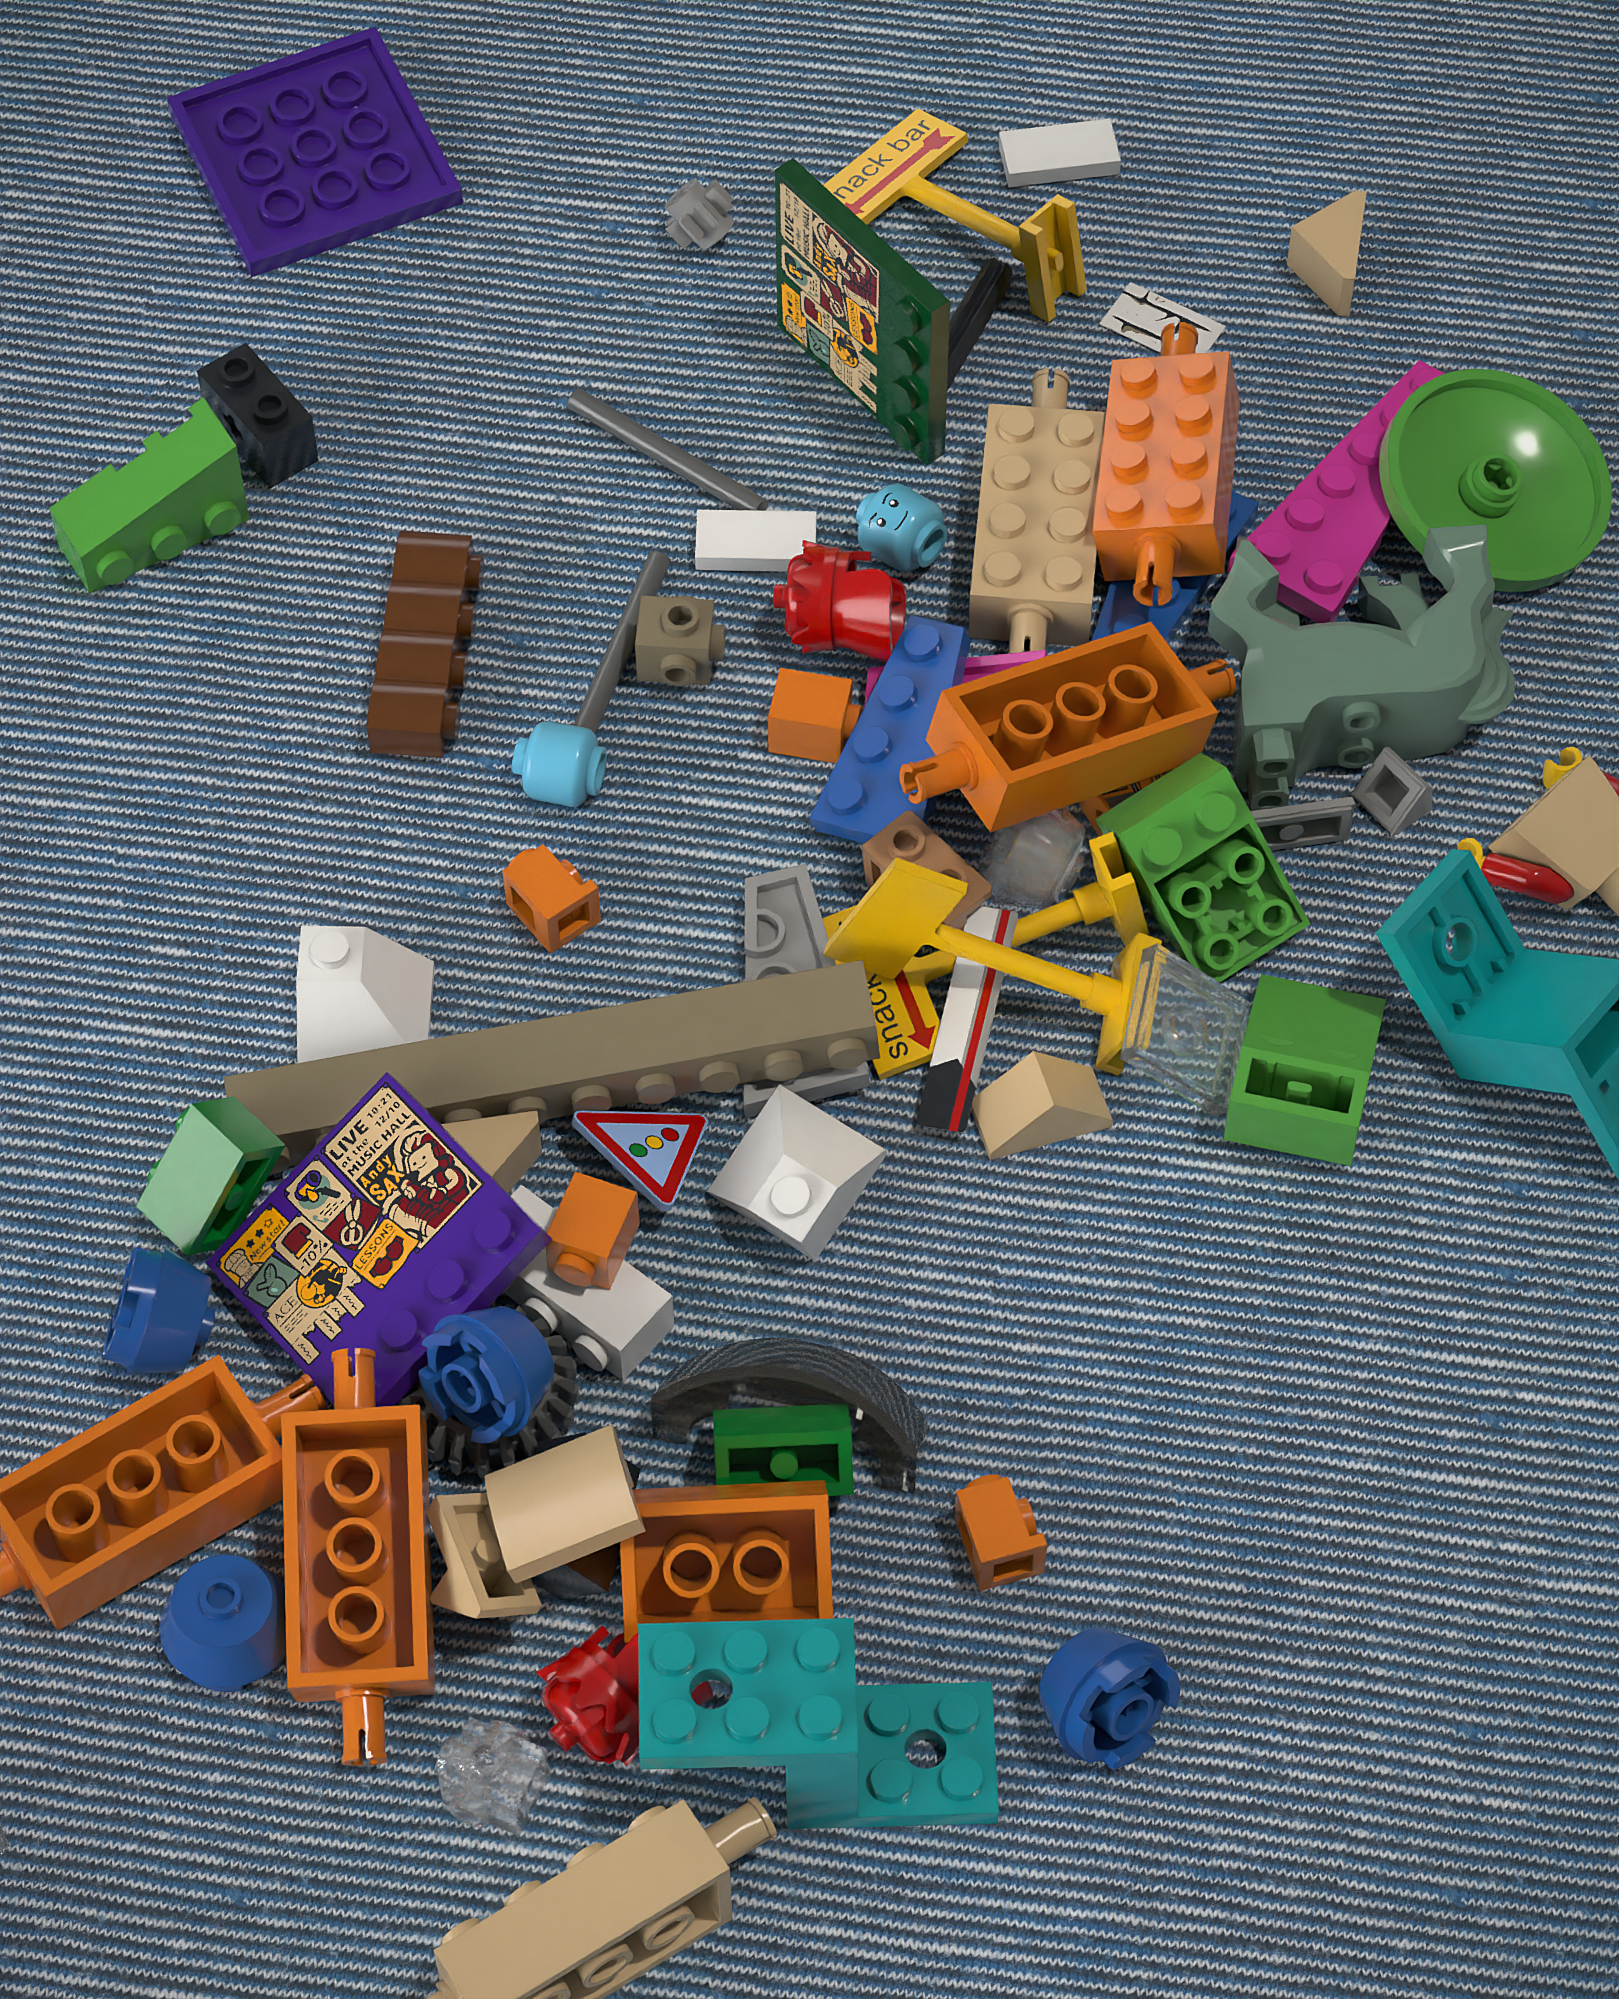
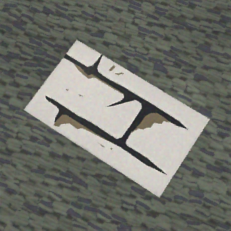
[1099,282,1226,353]

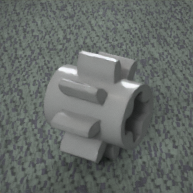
[664,178,735,250]

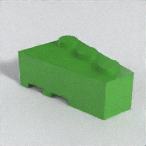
[49,397,250,594]

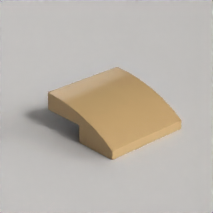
[484,1424,646,1584]

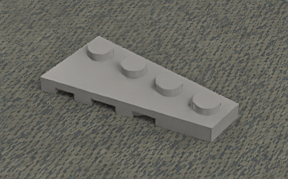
[744,863,870,1118]

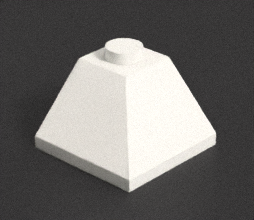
[296,926,435,1063]
[707,1084,887,1261]

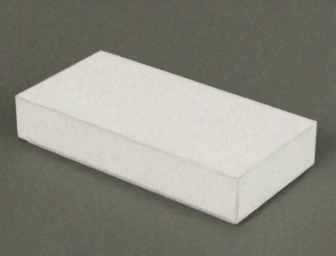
[999,119,1121,187]
[695,510,816,572]

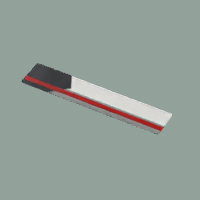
[916,906,1018,1133]

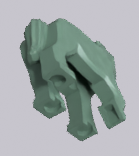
[1208,524,1516,811]

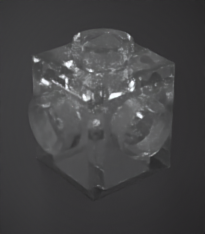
[434,1717,550,1836]

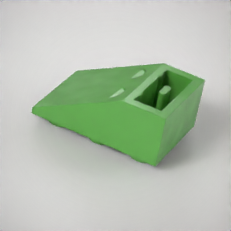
[1095,752,1310,991]
[1223,974,1386,1166]

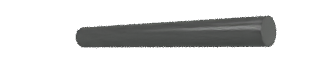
[567,388,768,511]
[573,551,671,735]

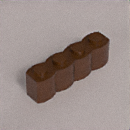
[367,530,484,758]

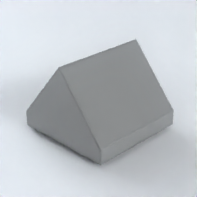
[1351,747,1433,835]

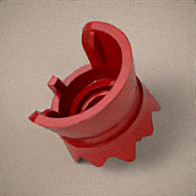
[773,540,907,663]
[536,1626,713,1767]

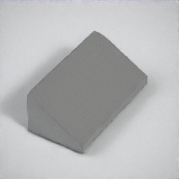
[1250,797,1355,851]

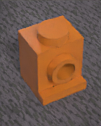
[502,844,601,954]
[955,1474,1047,1591]

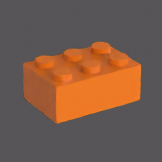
[620,1480,833,1643]

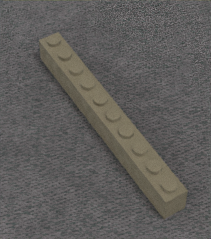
[224,960,880,1175]

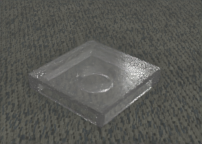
[1120,943,1251,1117]

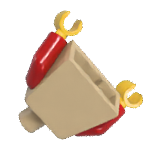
[1457,747,1619,916]

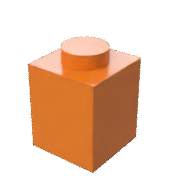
[768,668,862,763]
[545,1172,640,1290]

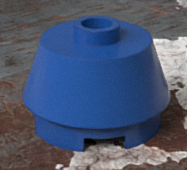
[102,1246,216,1375]
[419,1306,554,1443]
[159,1555,287,1692]
[1039,1627,1180,1769]

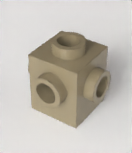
[635,595,726,686]

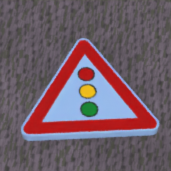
[571,1111,708,1212]

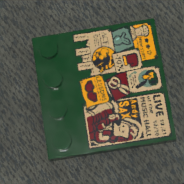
[775,158,950,465]

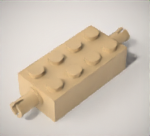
[968,368,1106,654]
[425,1797,777,1999]

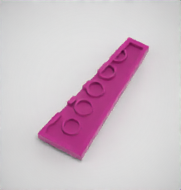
[1227,360,1445,623]

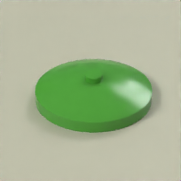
[1379,369,1612,592]

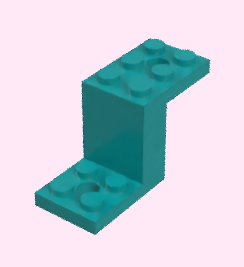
[1376,849,1619,1180]
[638,1618,999,1829]

